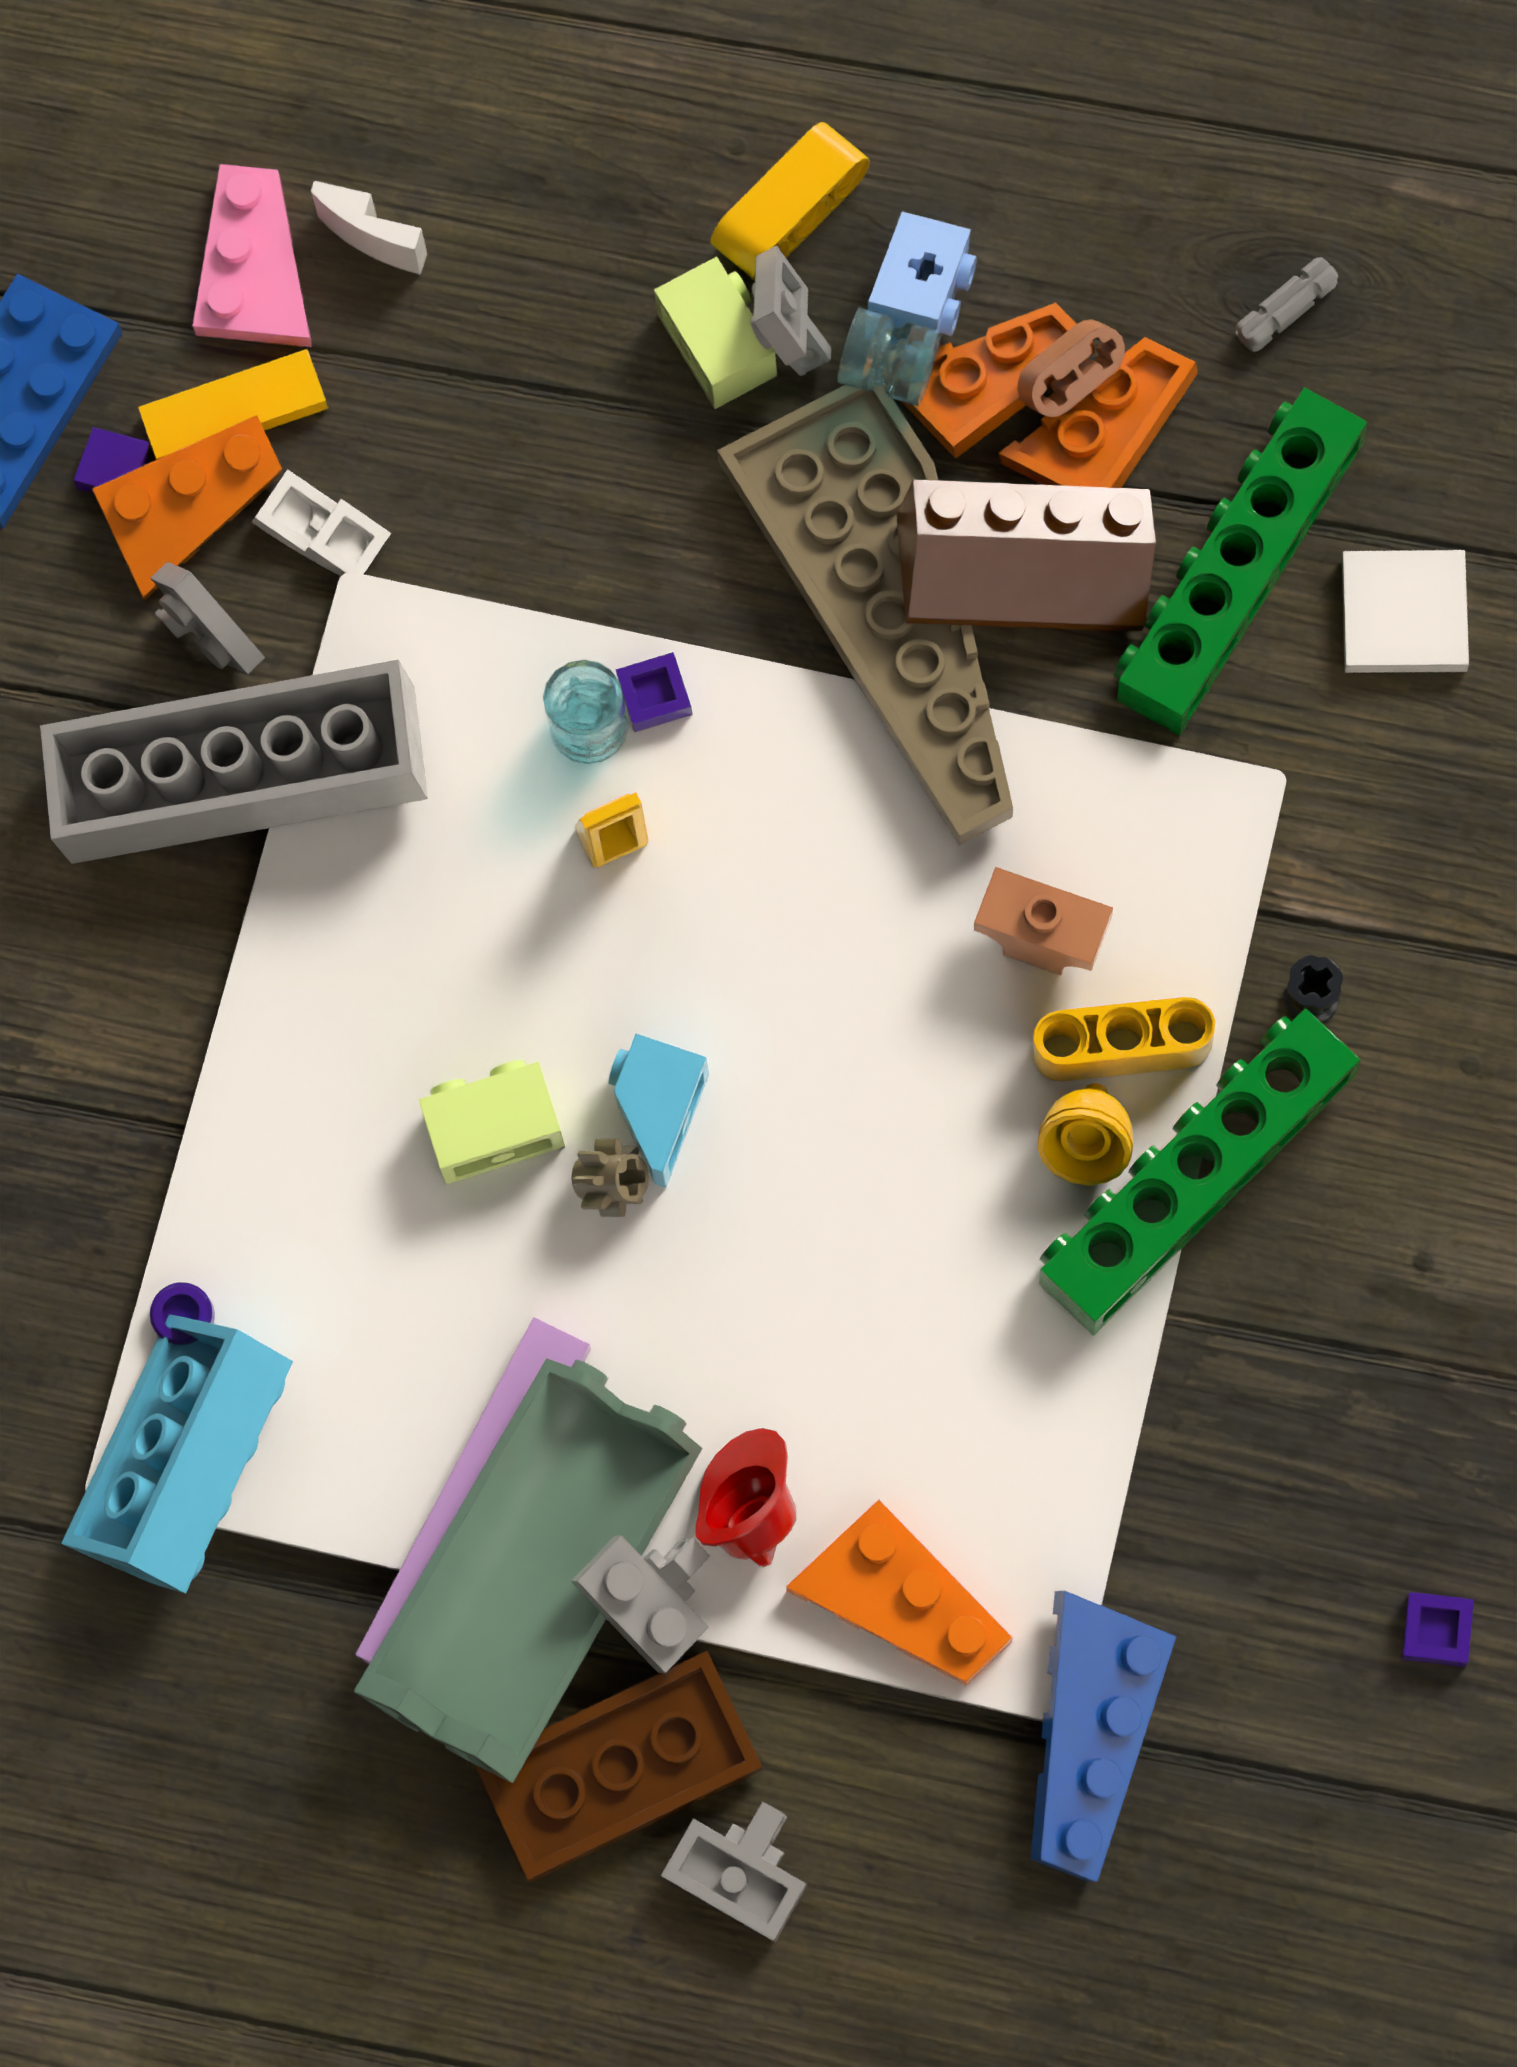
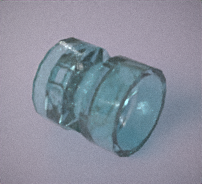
[838,307,941,406]
[543,660,628,764]

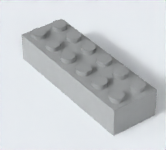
[40,659,428,864]

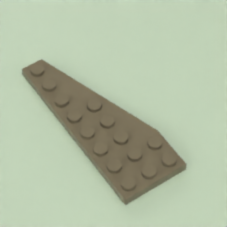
[717,370,1013,845]

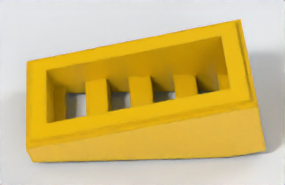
[575,792,649,868]

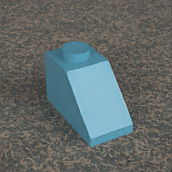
[608,1034,709,1188]

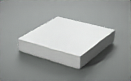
[1342,550,1469,673]

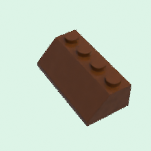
[897,479,1156,632]

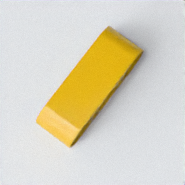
[710,122,870,281]
[1033,997,1215,1081]

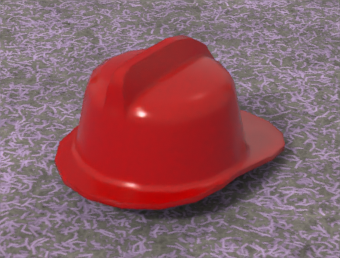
[695,1428,796,1568]

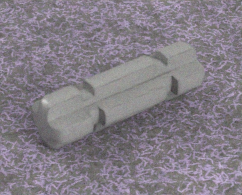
[1236,257,1338,352]

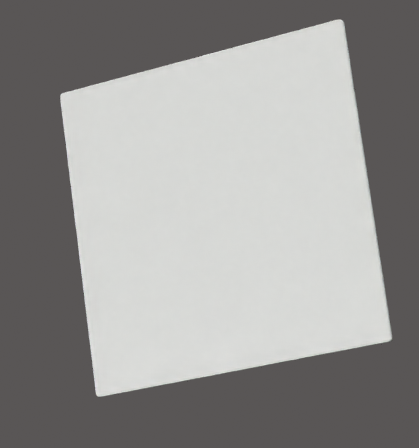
[85,572,1286,1722]

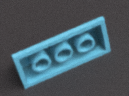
[61,1314,293,1594]

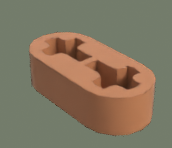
[1018,320,1125,417]

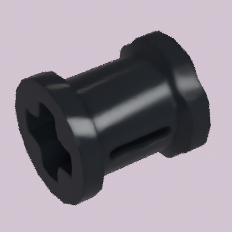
[1284,955,1343,1024]

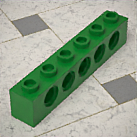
[1114,387,1367,736]
[1039,1008,1361,1336]

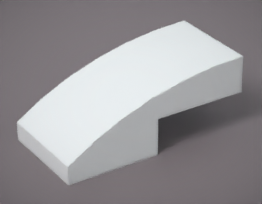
[311,181,427,275]
[252,470,391,576]

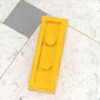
[138,349,328,460]

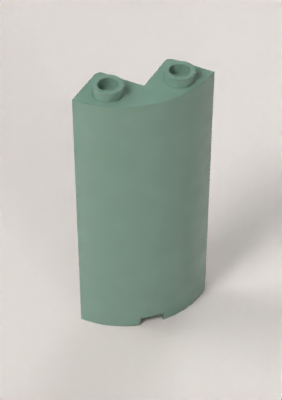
[354,1358,703,1783]

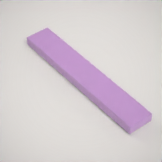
[355,1317,591,1664]

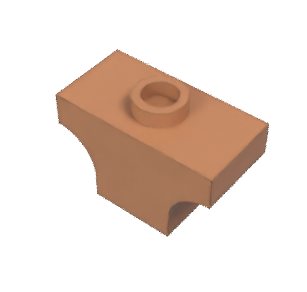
[974,867,1113,975]

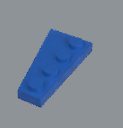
[1031,1590,1176,1882]

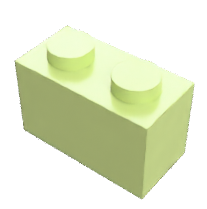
[654,257,777,409]
[418,1060,565,1184]

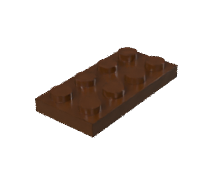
[475,1651,763,1883]

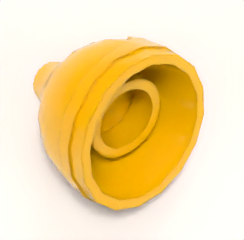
[1037,1083,1134,1186]

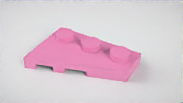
[193,164,312,347]

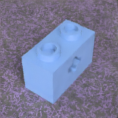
[865,212,977,357]

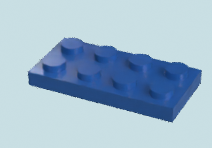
[0,274,123,529]

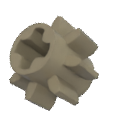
[571,1138,649,1217]

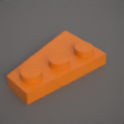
[879,303,1095,458]
[999,337,1198,488]
[93,415,283,601]
[786,1500,1013,1686]

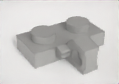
[750,246,831,376]
[150,562,265,674]
[571,1535,710,1673]
[661,1802,807,1942]

